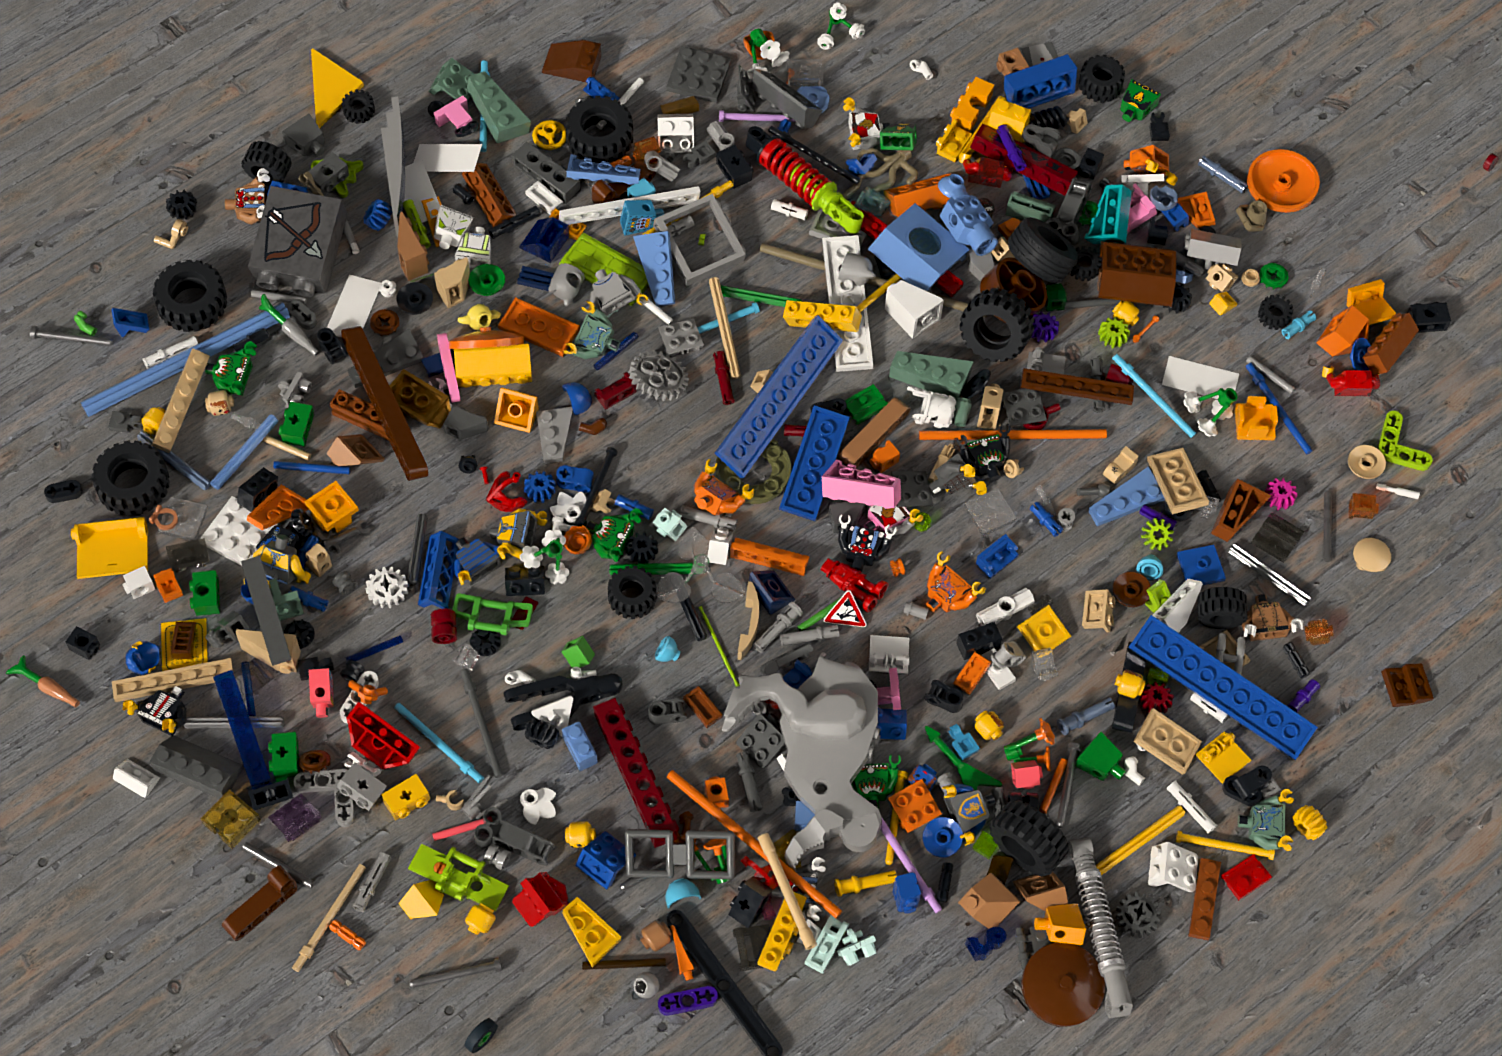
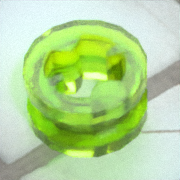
[914,512,931,532]

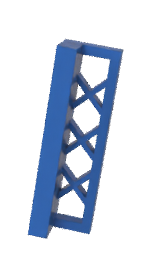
[418,531,459,609]

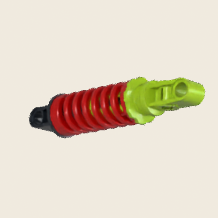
[745,126,864,234]

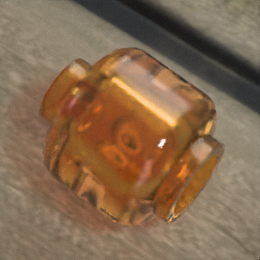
[1304,619,1334,646]

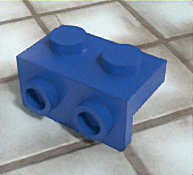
[878,708,907,740]

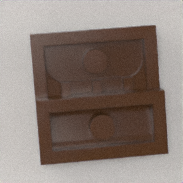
[1381,663,1434,707]

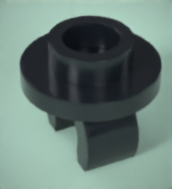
[458,455,478,474]

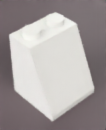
[885,280,944,339]

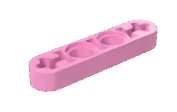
[437,333,460,403]

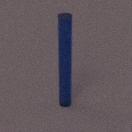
[593,332,639,371]
[345,635,403,661]
[241,661,256,716]

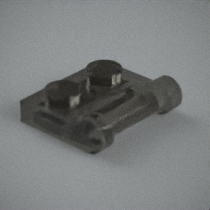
[733,924,770,971]

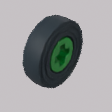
[464,1018,498,1054]

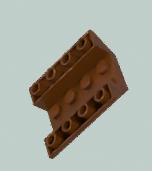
[1098,241,1176,307]

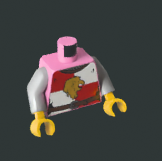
[864,504,923,536]

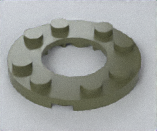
[715,439,791,504]

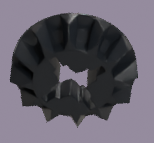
[291,508,314,538]
[283,619,315,649]
[469,629,501,656]

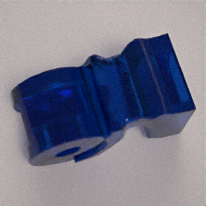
[965,927,1007,962]

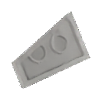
[536,407,573,464]

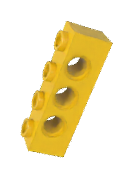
[783,300,862,332]

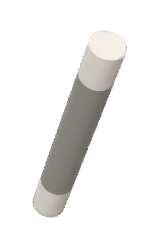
[343,218,360,254]

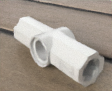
[976,588,1035,626]

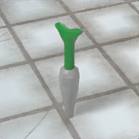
[259,294,319,356]

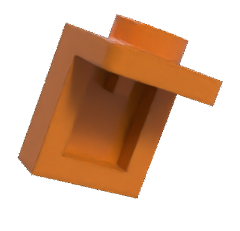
[154,568,183,603]

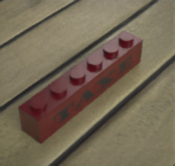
[970,123,1078,196]

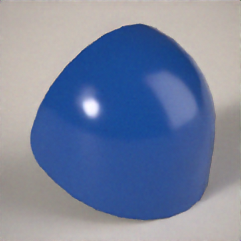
[562,382,592,415]

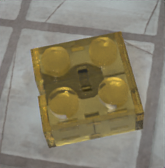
[200,789,261,849]

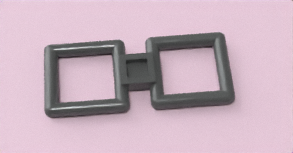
[625,829,735,879]

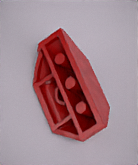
[346,701,421,770]

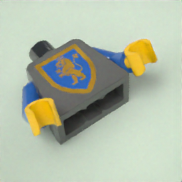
[942,784,995,846]

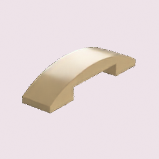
[738,581,759,660]

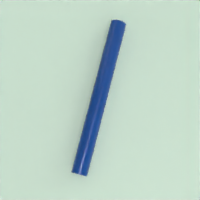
[273,461,350,474]

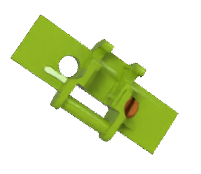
[408,844,509,911]

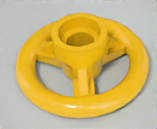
[532,120,566,150]

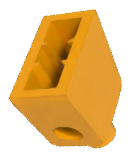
[1034,903,1086,945]

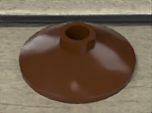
[1113,572,1151,608]

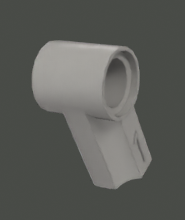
[707,121,735,151]
[644,151,680,182]

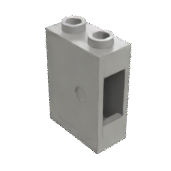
[1184,229,1241,270]

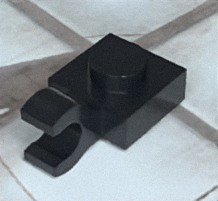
[298,657,334,681]

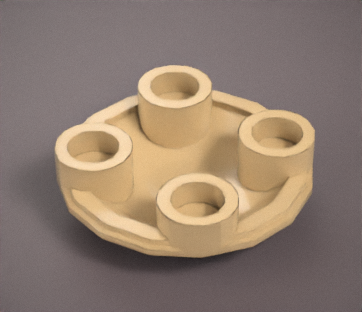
[1353,538,1391,572]

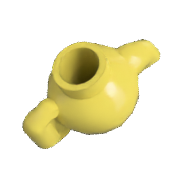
[458,304,501,331]

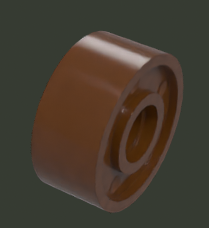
[980,257,1047,323]

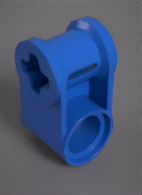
[556,465,594,493]

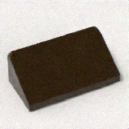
[986,855,1014,885]

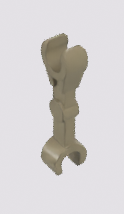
[298,171,324,196]

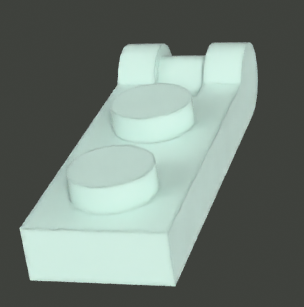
[805,915,850,974]

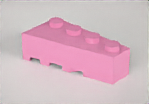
[822,460,901,508]

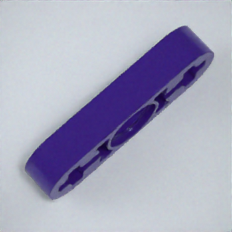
[658,986,718,1016]

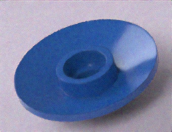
[1350,338,1371,371]
[923,817,963,857]

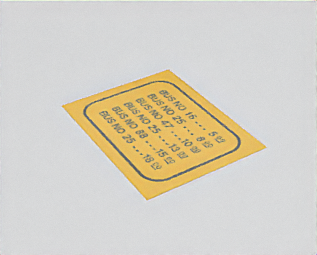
[161,618,208,671]

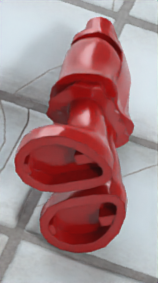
[820,558,888,613]

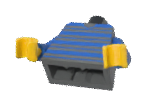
[454,537,511,586]

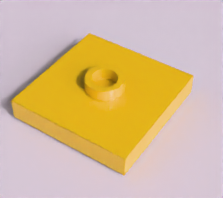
[1017,605,1071,659]

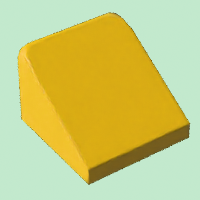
[1209,292,1238,315]

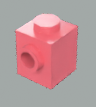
[1011,760,1043,789]

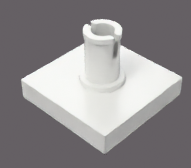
[1121,174,1164,197]

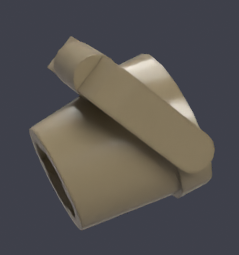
[1236,200,1267,232]

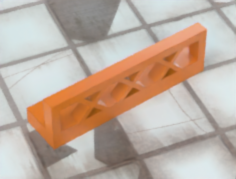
[730,537,809,576]

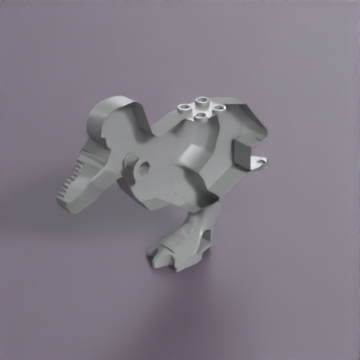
[722,652,882,872]

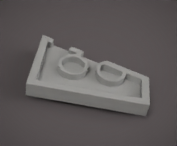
[809,209,866,250]

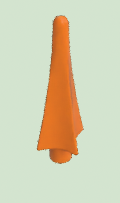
[670,925,695,981]

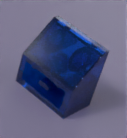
[519,217,569,263]

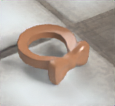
[149,505,178,531]

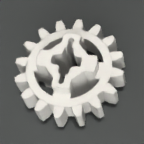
[365,567,408,608]

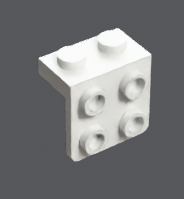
[1148,842,1198,892]

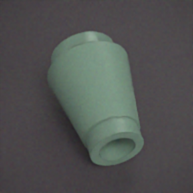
[954,398,972,427]

